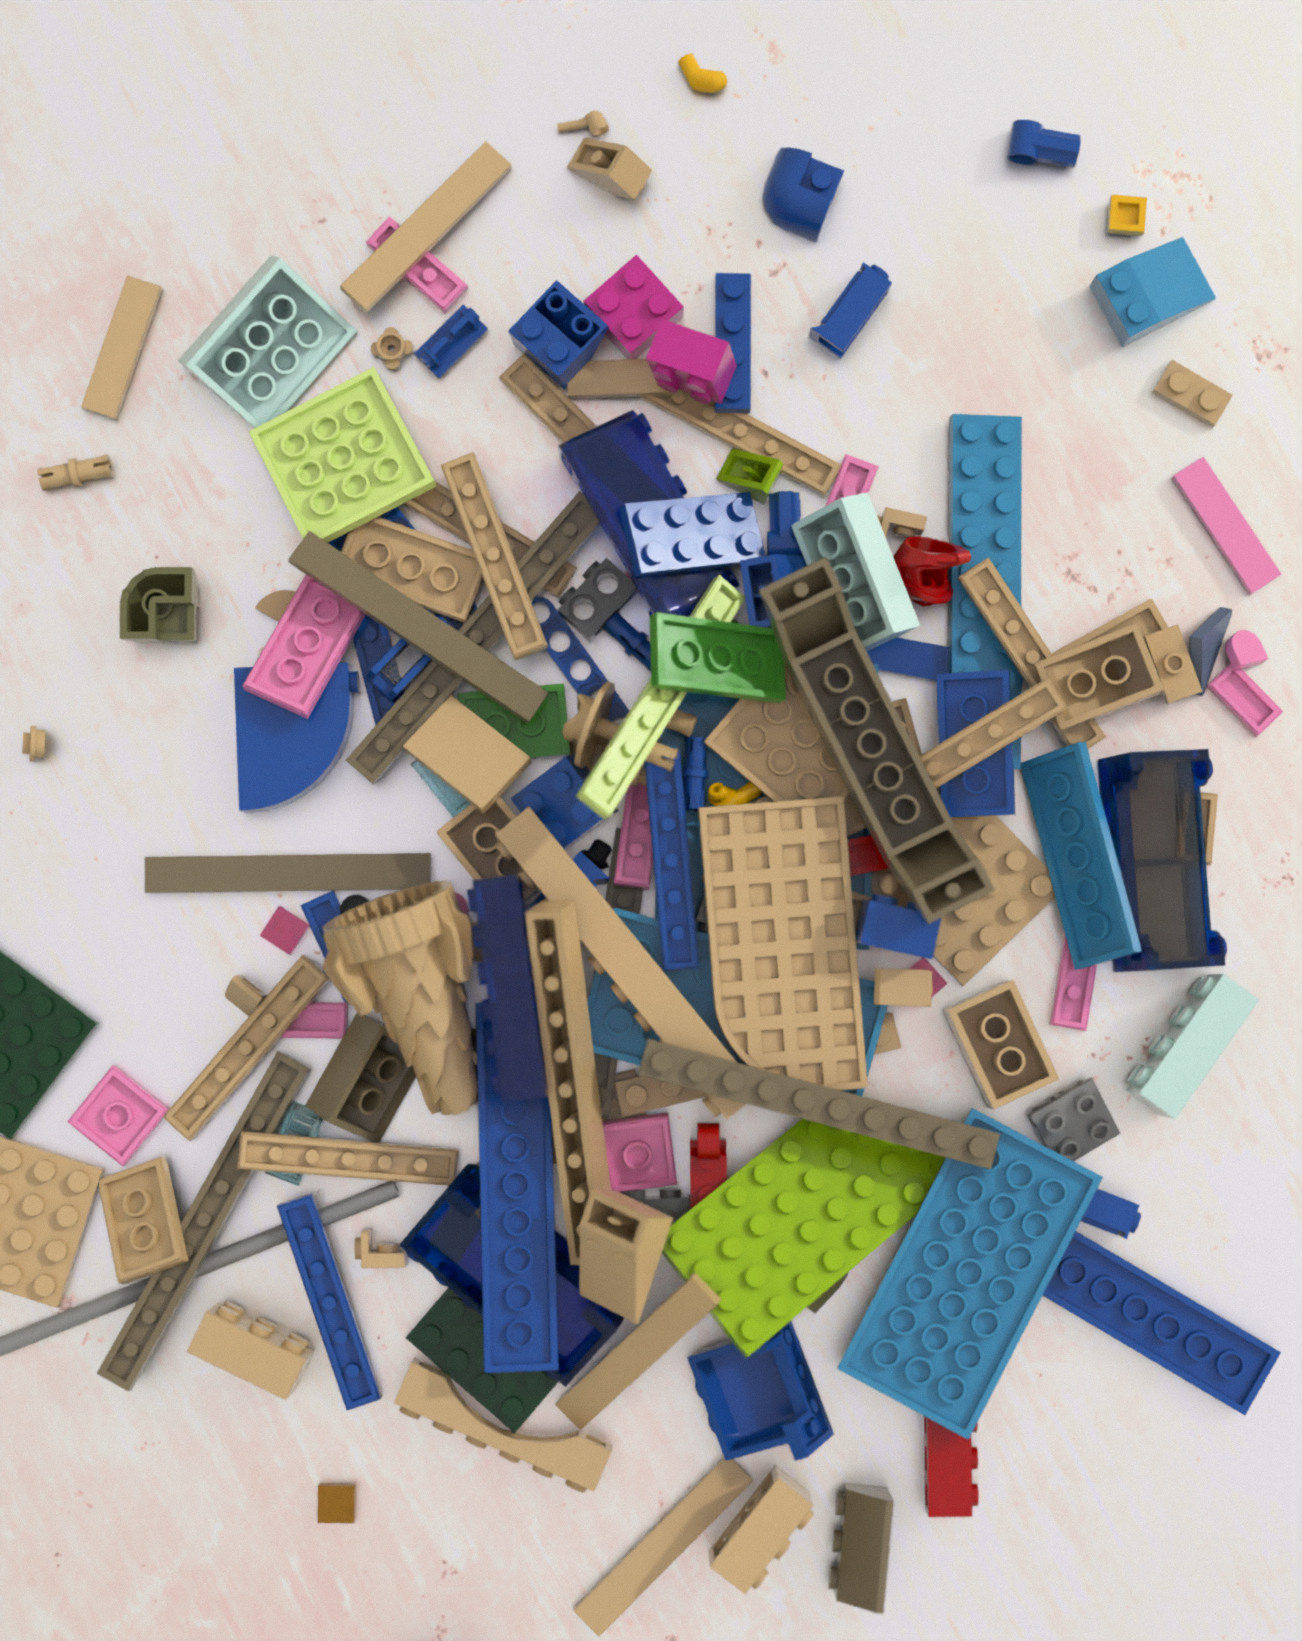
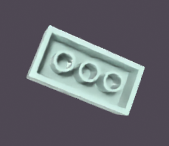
[791,492,920,652]
[1126,974,1259,1119]

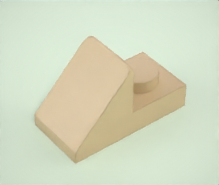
[874,968,933,1007]

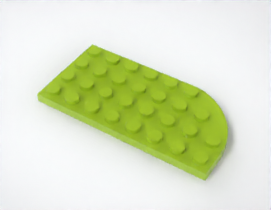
[662,1119,946,1358]

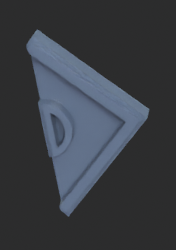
[1189,607,1232,696]

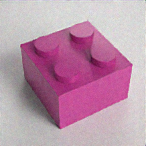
[583,254,684,359]
[646,319,737,404]

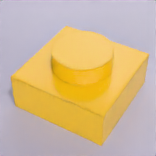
[1107,195,1147,236]

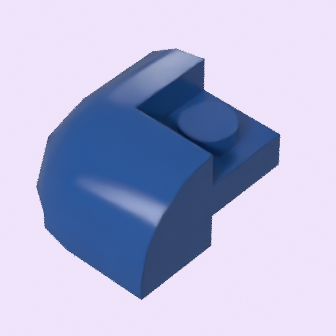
[762,147,844,243]

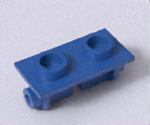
[414,305,488,378]

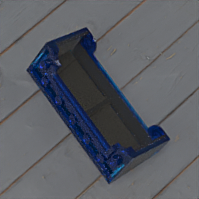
[1098,749,1227,972]

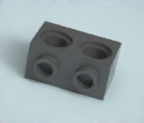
[558,557,638,643]

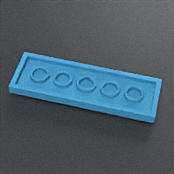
[1021,742,1142,970]

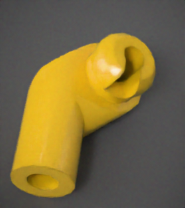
[678,53,727,94]
[707,782,762,806]

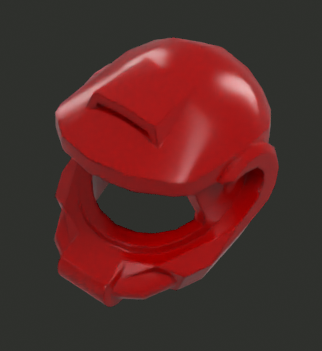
[893,536,971,607]

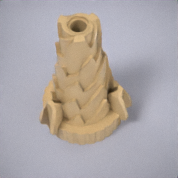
[322,880,478,1115]

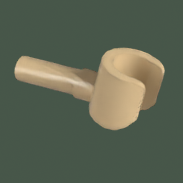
[557,110,609,137]

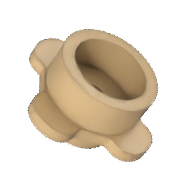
[371,327,413,370]

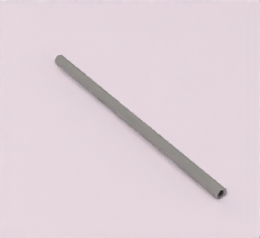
[0,1181,400,1356]

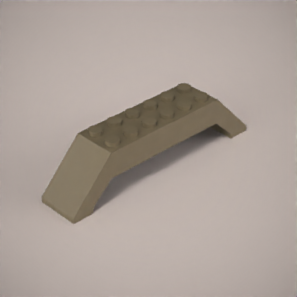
[759,557,995,924]

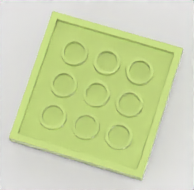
[249,367,437,543]

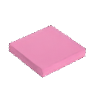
[67,1065,169,1166]
[603,1112,677,1193]

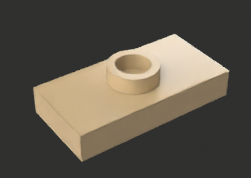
[1144,625,1202,705]

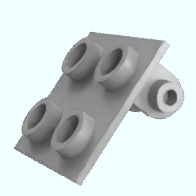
[1028,1078,1121,1161]

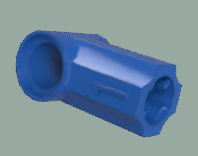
[1007,120,1081,168]
[767,491,803,556]

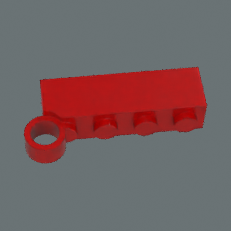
[690,1123,727,1210]
[924,1416,979,1517]

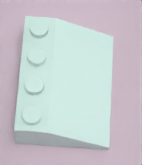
[178,255,357,428]

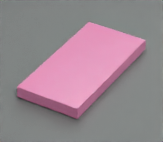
[243,575,366,719]

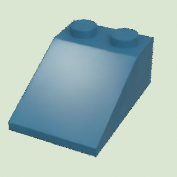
[1089,237,1216,348]

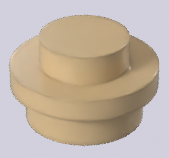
[22,726,45,761]

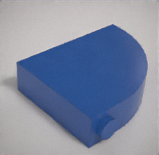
[234,662,359,813]

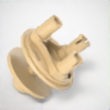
[562,681,697,786]

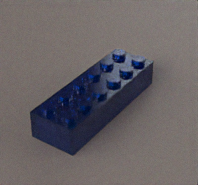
[467,874,548,1103]

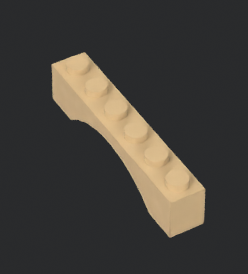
[394,1358,612,1493]

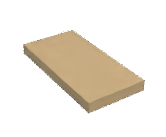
[341,517,483,624]

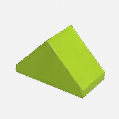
[716,448,783,505]

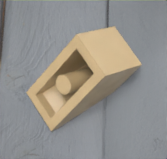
[567,137,652,200]

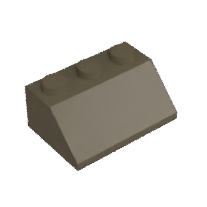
[305,1013,416,1142]
[828,1483,894,1614]

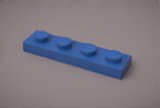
[714,273,751,413]

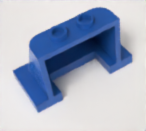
[687,1321,834,1461]

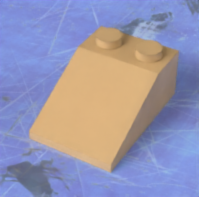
[1035,623,1165,730]

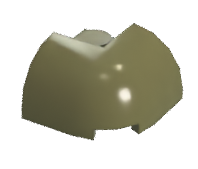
[120,567,199,643]

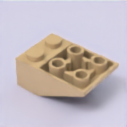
[580,1190,673,1323]

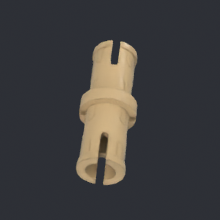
[37,454,113,491]

